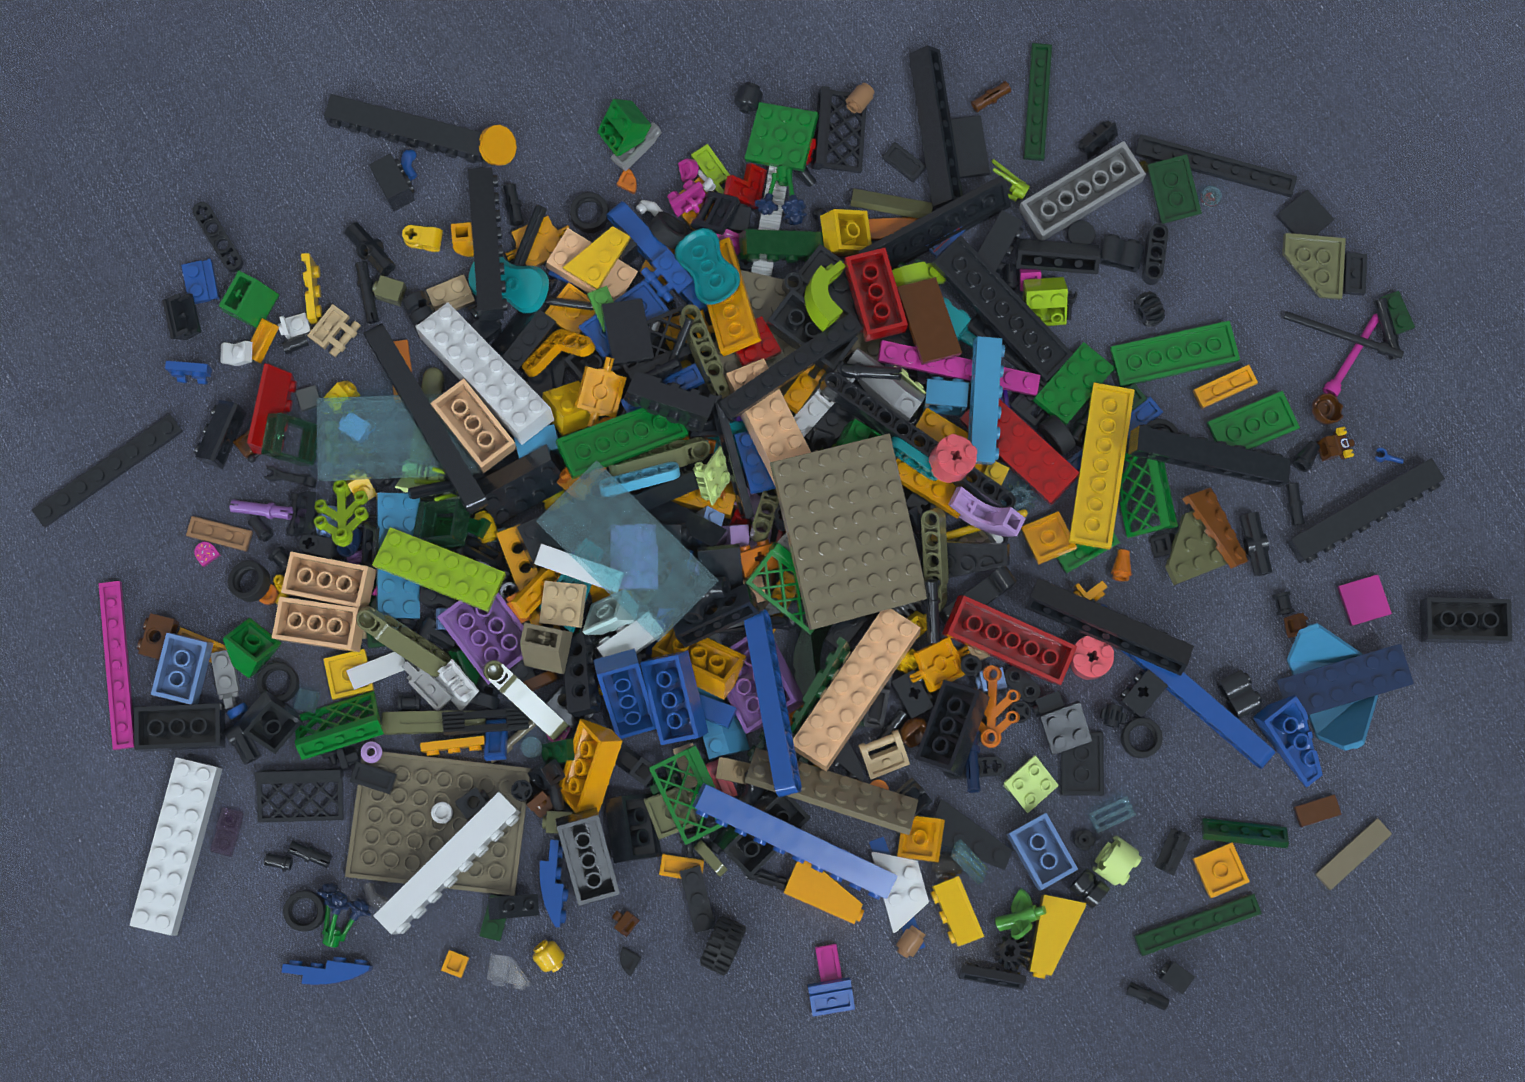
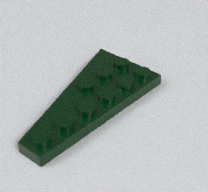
[791,637,851,738]

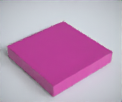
[1337,575,1392,626]

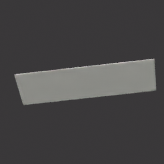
[346,652,406,690]

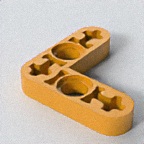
[522,329,596,377]

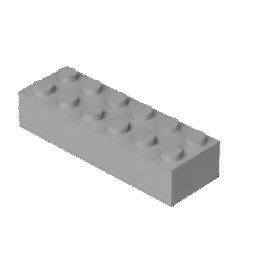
[1018,141,1146,240]

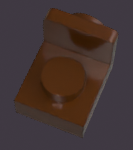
[526,790,553,818]

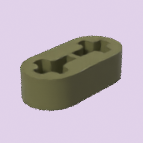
[693,840,728,877]

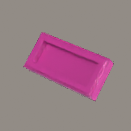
[815,944,842,982]

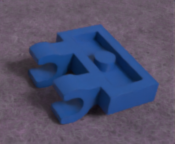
[165,361,212,385]

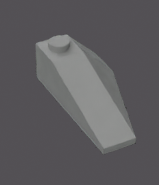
[847,348,926,421]

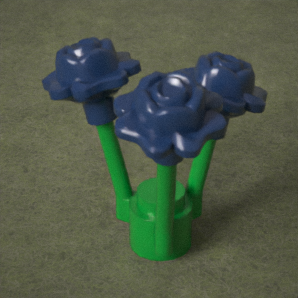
[755,165,807,225]
[317,883,371,948]

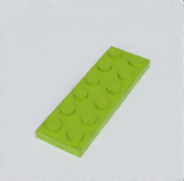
[372,527,506,612]

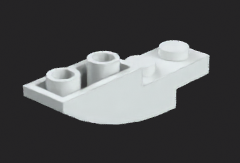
[794,369,855,437]

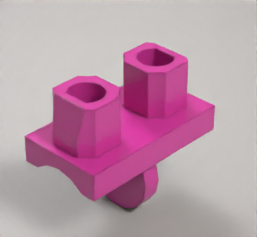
[667,179,706,217]

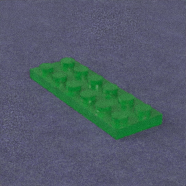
[1110,321,1240,387]
[556,408,688,480]

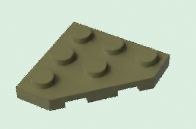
[1282,233,1346,300]
[1165,510,1227,586]

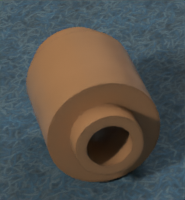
[846,83,875,113]
[896,925,925,958]

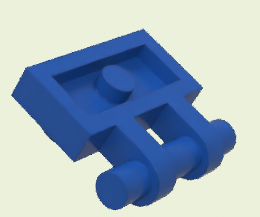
[641,250,694,303]

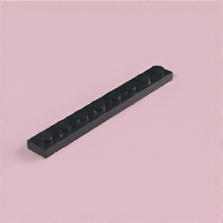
[1135,134,1297,197]
[719,313,864,421]
[32,414,183,528]

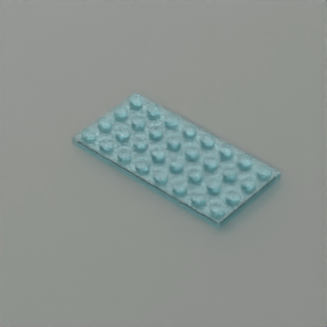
[317,393,486,481]
[536,460,719,642]

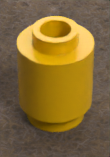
[473,511,498,543]

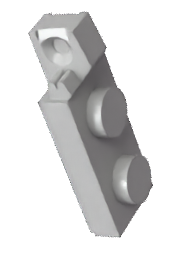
[611,122,662,172]
[210,650,240,709]
[402,661,454,711]

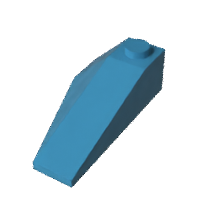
[697,687,750,761]

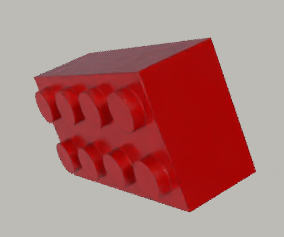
[844,248,908,342]

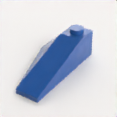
[1253,695,1323,788]

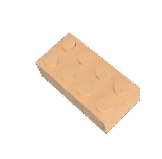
[545,228,638,301]
[430,379,517,473]
[281,552,377,609]
[272,597,364,652]

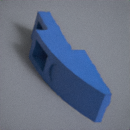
[539,840,568,927]
[282,957,373,985]

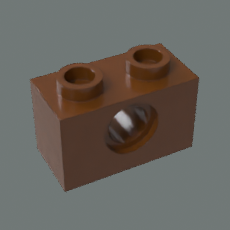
[137,613,179,660]

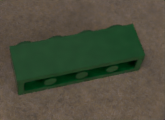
[739,229,823,263]

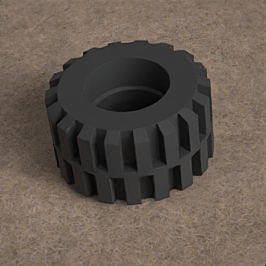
[700,915,746,976]

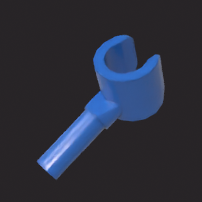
[1375,448,1404,464]

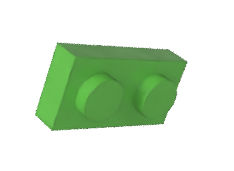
[587,286,614,332]

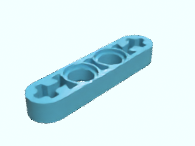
[599,462,680,497]

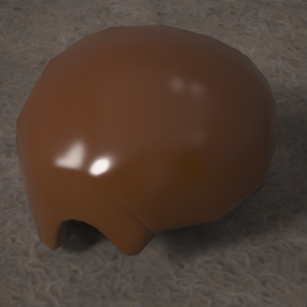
[1312,393,1344,424]
[900,718,928,748]

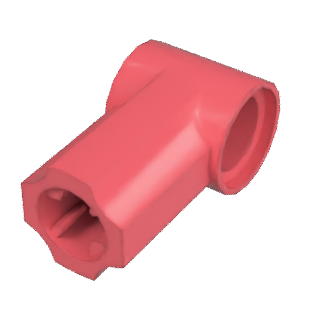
[705,757,737,797]

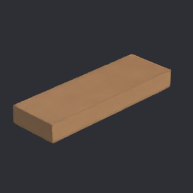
[186,516,253,552]

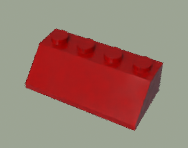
[247,363,297,457]

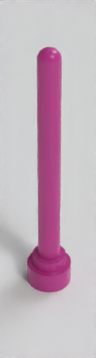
[1323,313,1379,397]

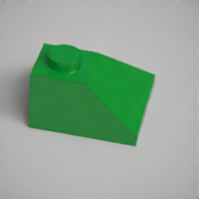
[223,618,282,678]

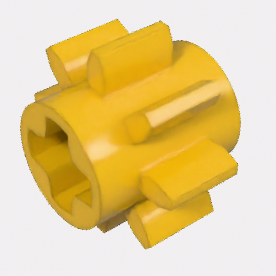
[896,648,918,674]

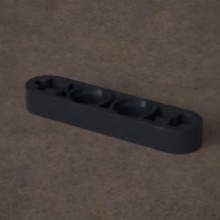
[193,202,243,272]

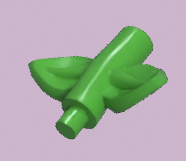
[995,888,1046,940]

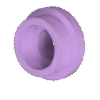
[361,742,382,763]

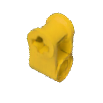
[402,225,443,252]

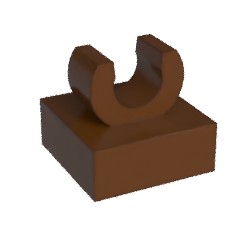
[1283,613,1308,638]
[612,911,640,937]

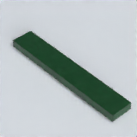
[1024,43,1052,161]
[1134,894,1262,956]

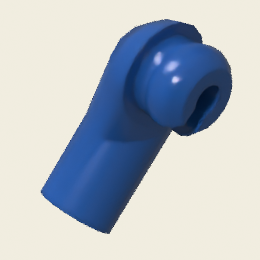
[400,150,418,181]

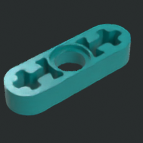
[891,437,937,481]

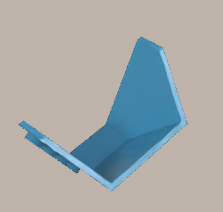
[1287,623,1378,751]

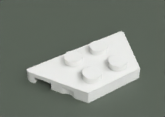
[871,852,929,933]

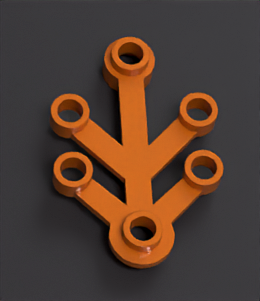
[974,665,1021,748]

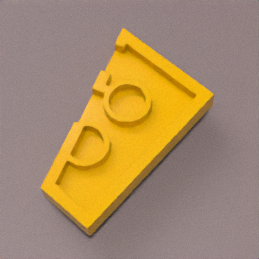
[562,226,631,289]

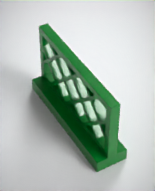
[1120,453,1178,538]
[745,543,815,635]
[295,691,384,760]
[648,745,729,845]

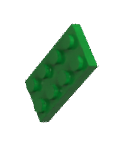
[1033,342,1115,426]
[1207,391,1300,450]

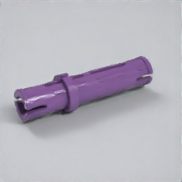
[230,499,293,520]

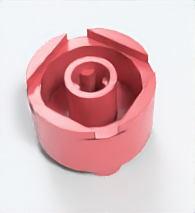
[929,434,977,483]
[1070,636,1114,680]

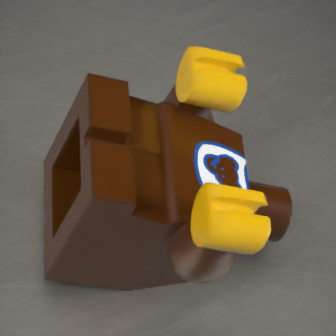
[1316,426,1355,462]

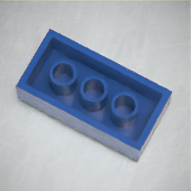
[594,648,657,739]
[640,650,709,745]

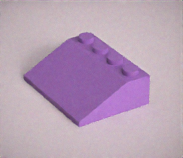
[437,593,524,685]
[727,636,804,734]

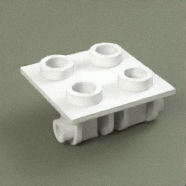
[436,659,479,711]

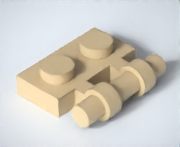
[307,304,361,358]

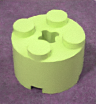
[1093,836,1142,886]

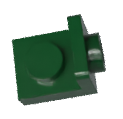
[650,767,679,795]

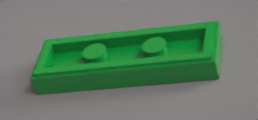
[1056,533,1120,574]

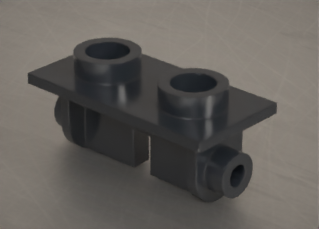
[1078,120,1118,160]
[1154,828,1191,876]

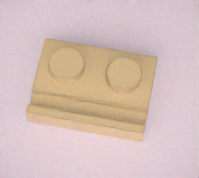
[426,274,476,311]

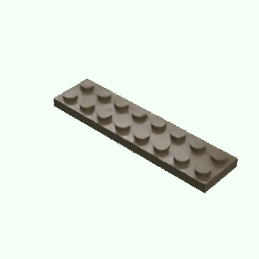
[745,748,918,835]

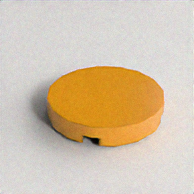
[479,125,517,166]

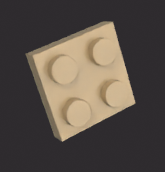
[539,581,587,628]

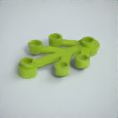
[314,479,369,547]

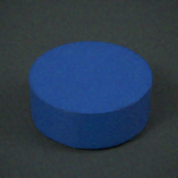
[226,702,249,720]

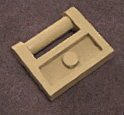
[858,730,910,779]

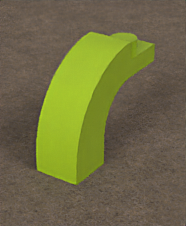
[804,260,846,332]
[892,262,946,287]

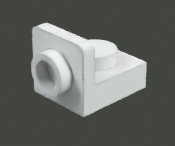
[278,313,311,340]
[220,341,253,366]

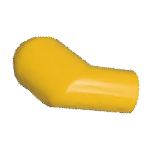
[273,574,290,604]

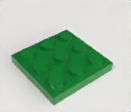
[745,102,819,172]

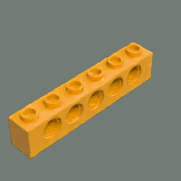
[496,524,560,630]

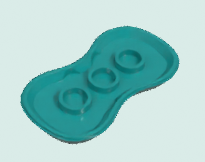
[675,228,740,305]
[468,257,549,313]

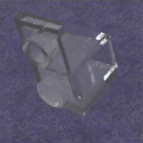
[487,954,532,990]

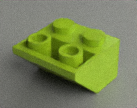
[1023,277,1068,326]

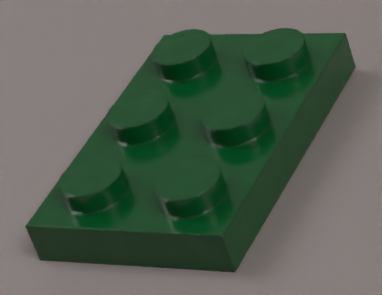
[1147,154,1202,224]

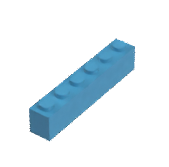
[968,336,1005,465]

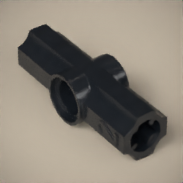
[345,222,396,276]
[1240,512,1273,577]

